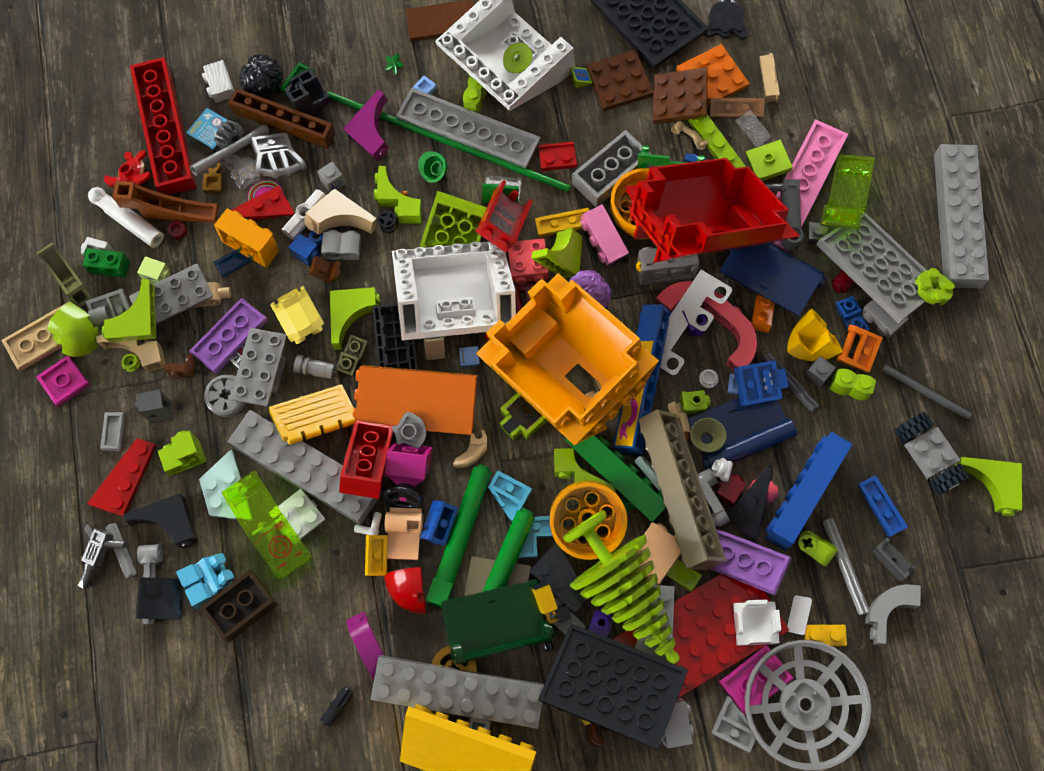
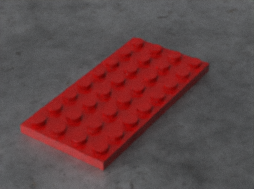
[612,574,789,698]

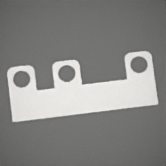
[660,270,732,375]

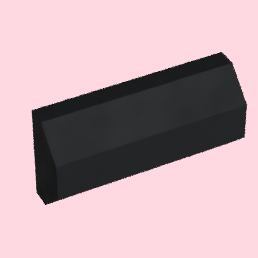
[372,304,418,370]

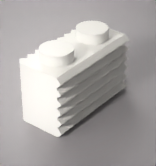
[202,60,234,103]

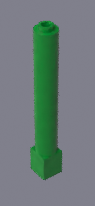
[426,464,492,608]
[482,508,535,603]

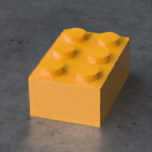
[214,208,279,268]

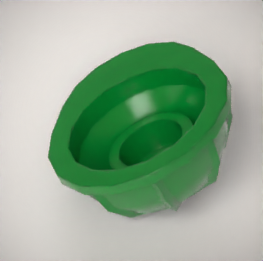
[418,151,448,183]

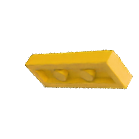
[535,208,589,238]

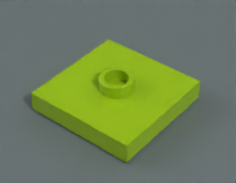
[746,139,793,181]

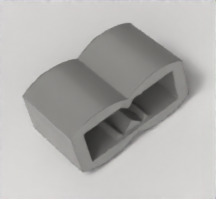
[321,230,361,260]

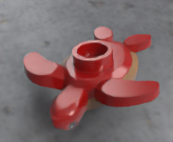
[104,150,151,187]

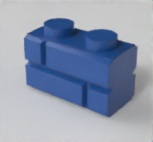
[420,500,459,546]

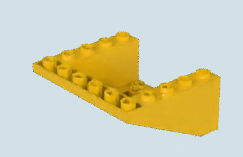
[400,704,537,771]

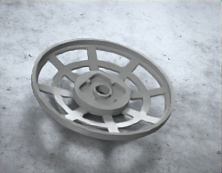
[744,640,871,770]

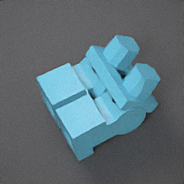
[176,553,234,610]

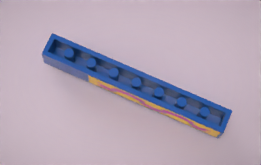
[613,304,671,455]

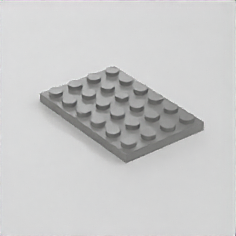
[816,210,936,324]

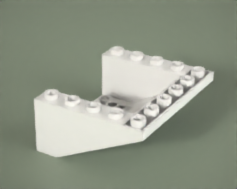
[436,0,575,111]
[392,242,516,340]

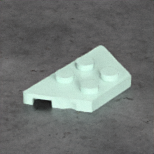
[199,450,254,521]

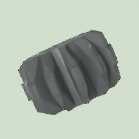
[214,120,245,149]

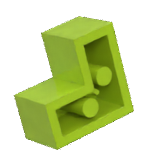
[158,431,207,476]

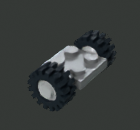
[894,412,969,496]

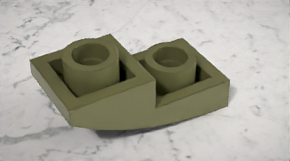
[335,335,369,376]

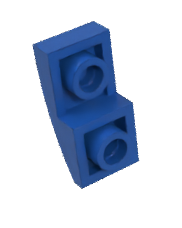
[836,296,870,338]

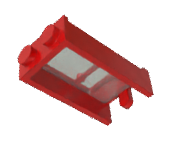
[475,180,533,253]

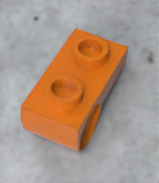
[751,295,775,333]

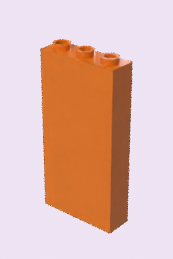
[353,365,478,435]

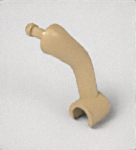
[671,121,708,150]

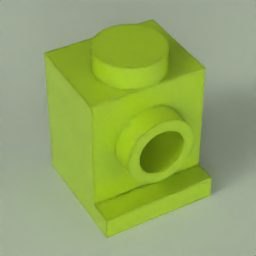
[680,390,710,415]

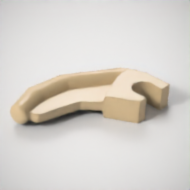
[453,430,487,468]

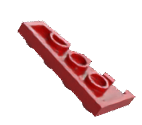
[87,438,157,517]

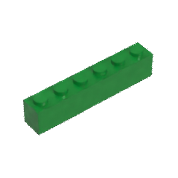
[565,435,666,522]

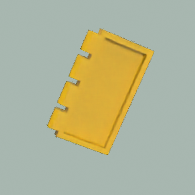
[269,384,355,445]

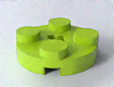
[915,268,955,305]

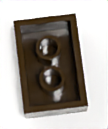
[200,569,279,643]

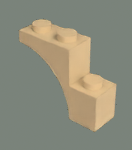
[96,335,166,372]

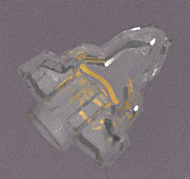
[223,154,264,190]

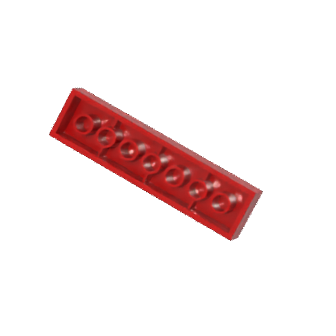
[130,57,197,195]

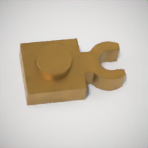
[202,162,223,193]

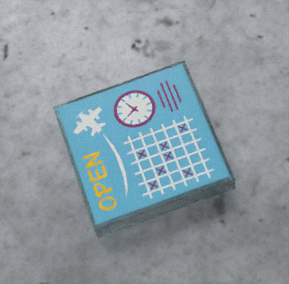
[185,107,228,153]

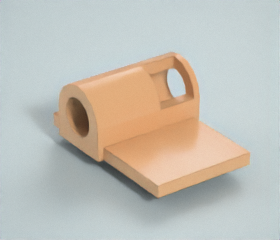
[385,507,424,560]

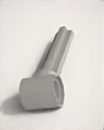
[137,544,163,624]

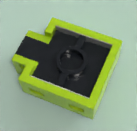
[500,393,548,440]

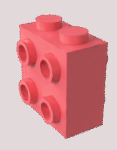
[508,238,548,285]

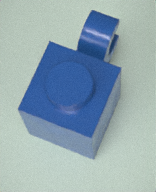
[288,231,323,266]

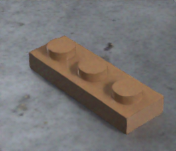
[709,98,765,116]

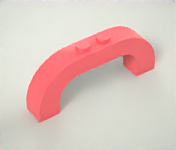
[655,281,757,372]

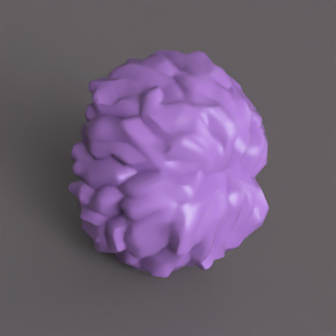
[569,270,612,308]

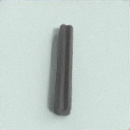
[761,351,819,412]

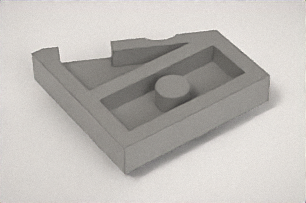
[710,696,756,753]

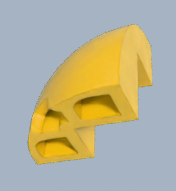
[787,309,842,361]

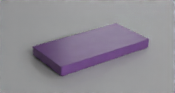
[189,298,269,375]
[710,529,792,595]

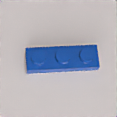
[857,475,908,537]

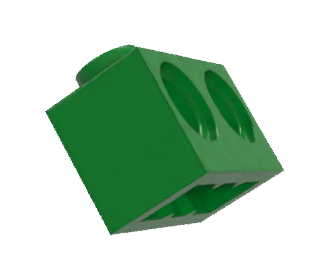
[83,248,130,278]

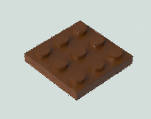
[586,49,654,111]
[653,67,708,124]

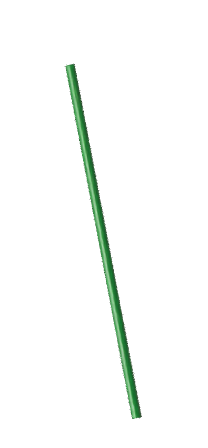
[327,91,571,192]

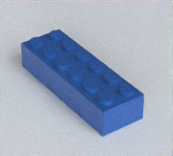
[765,432,852,551]

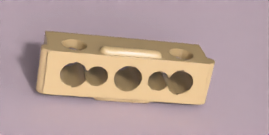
[760,53,780,103]

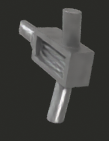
[78,524,128,589]

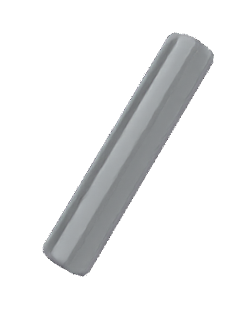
[105,523,137,579]

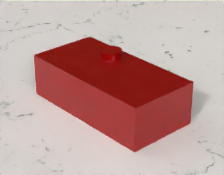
[339,420,394,499]

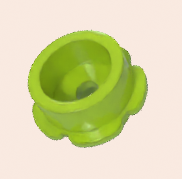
[122,354,141,372]

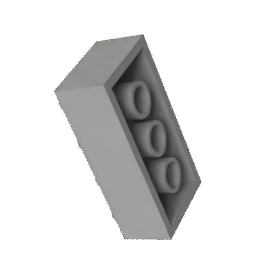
[572,130,651,207]

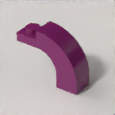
[346,611,385,681]

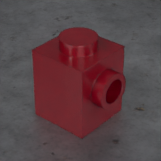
[716,474,746,507]

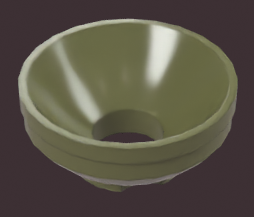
[690,418,726,453]

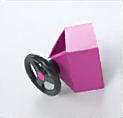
[384,442,433,508]

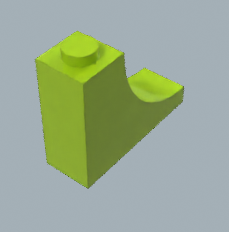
[531,228,583,279]
[102,279,156,342]
[330,287,381,350]
[955,457,1022,516]

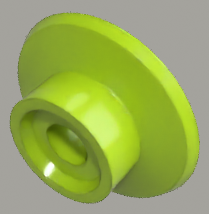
[503,42,532,73]

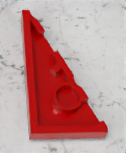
[231,185,295,220]

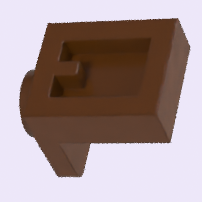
[309,256,341,282]

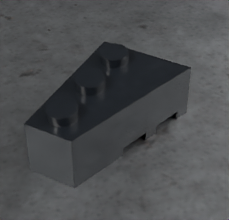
[530,543,589,615]

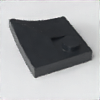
[135,577,182,619]

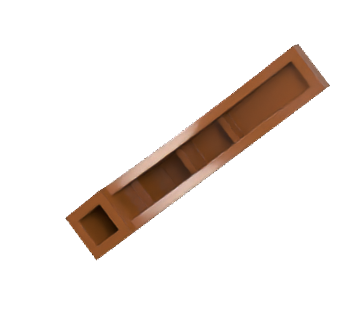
[112,181,219,223]

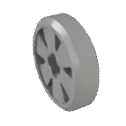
[204,375,246,417]

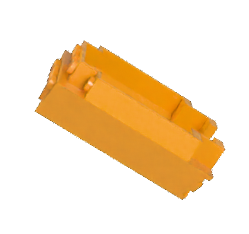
[476,273,659,446]

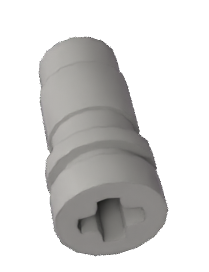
[293,354,335,379]

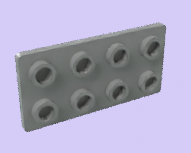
[129,264,213,324]
[230,328,287,407]

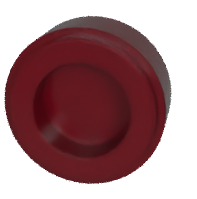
[167,221,187,240]

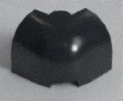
[285,68,331,117]

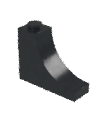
[123,493,199,549]

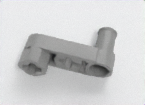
[698,468,730,527]

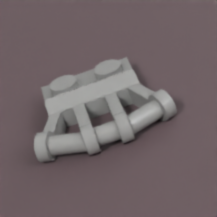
[251,132,306,179]

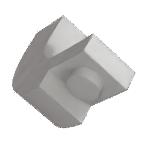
[865,584,921,646]

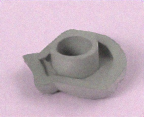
[392,412,426,448]

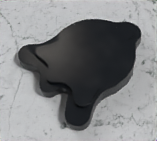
[704,0,748,40]

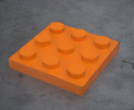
[676,44,750,108]

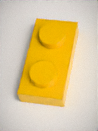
[365,535,388,576]
[803,625,847,646]

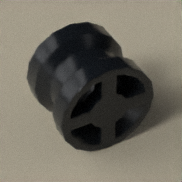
[378,210,398,233]

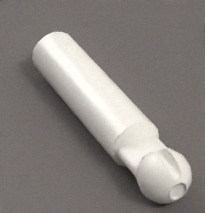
[88,187,164,248]

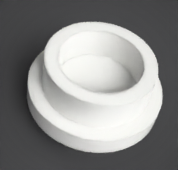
[699,369,719,388]

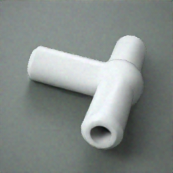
[354,512,382,550]

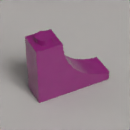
[343,89,389,161]

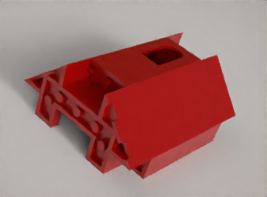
[625,158,799,263]

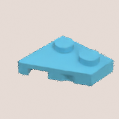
[488,470,532,522]

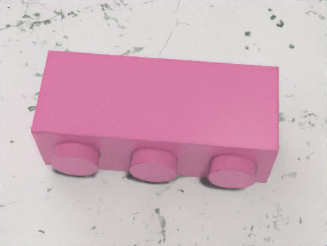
[580,204,629,267]

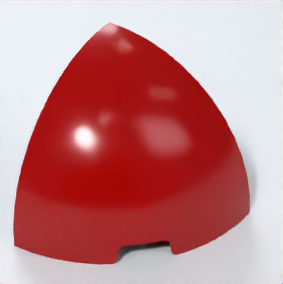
[384,567,426,614]

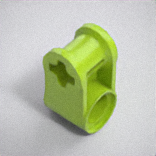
[798,531,838,567]

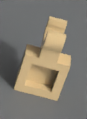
[668,402,690,434]

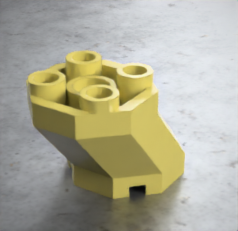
[271,286,324,344]

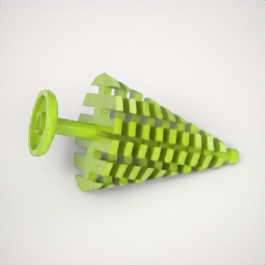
[562,510,680,664]

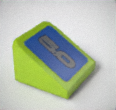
[570,67,592,89]

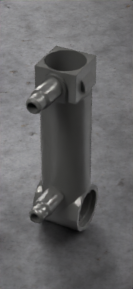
[766,179,804,251]

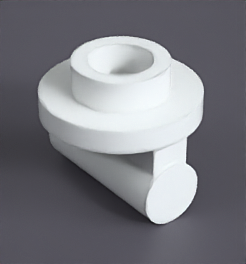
[712,458,733,482]

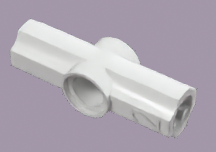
[281,189,326,240]

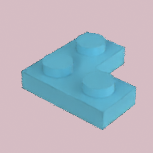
[518,516,553,559]

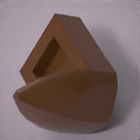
[164,353,195,379]

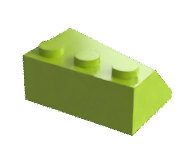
[420,191,487,248]

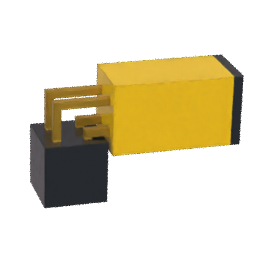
[531,581,572,624]

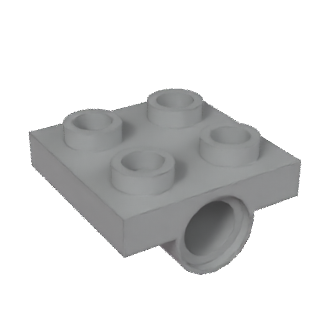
[85,289,130,335]

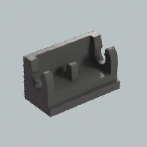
[871,537,916,582]

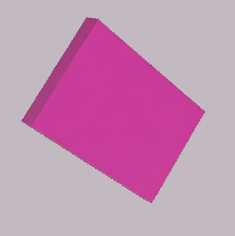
[718,645,793,716]

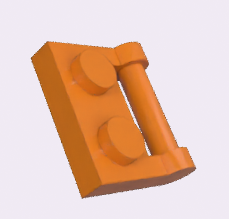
[836,325,883,373]

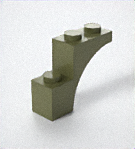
[36,242,93,308]

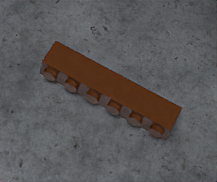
[228,88,336,149]

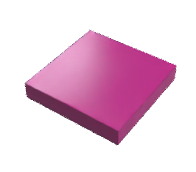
[36,355,90,407]

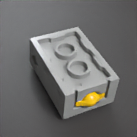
[636,247,699,285]

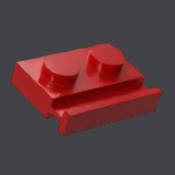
[538,141,577,172]

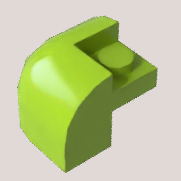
[47,302,99,357]

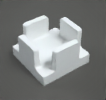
[733,600,781,646]

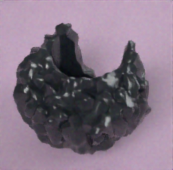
[239,54,283,99]

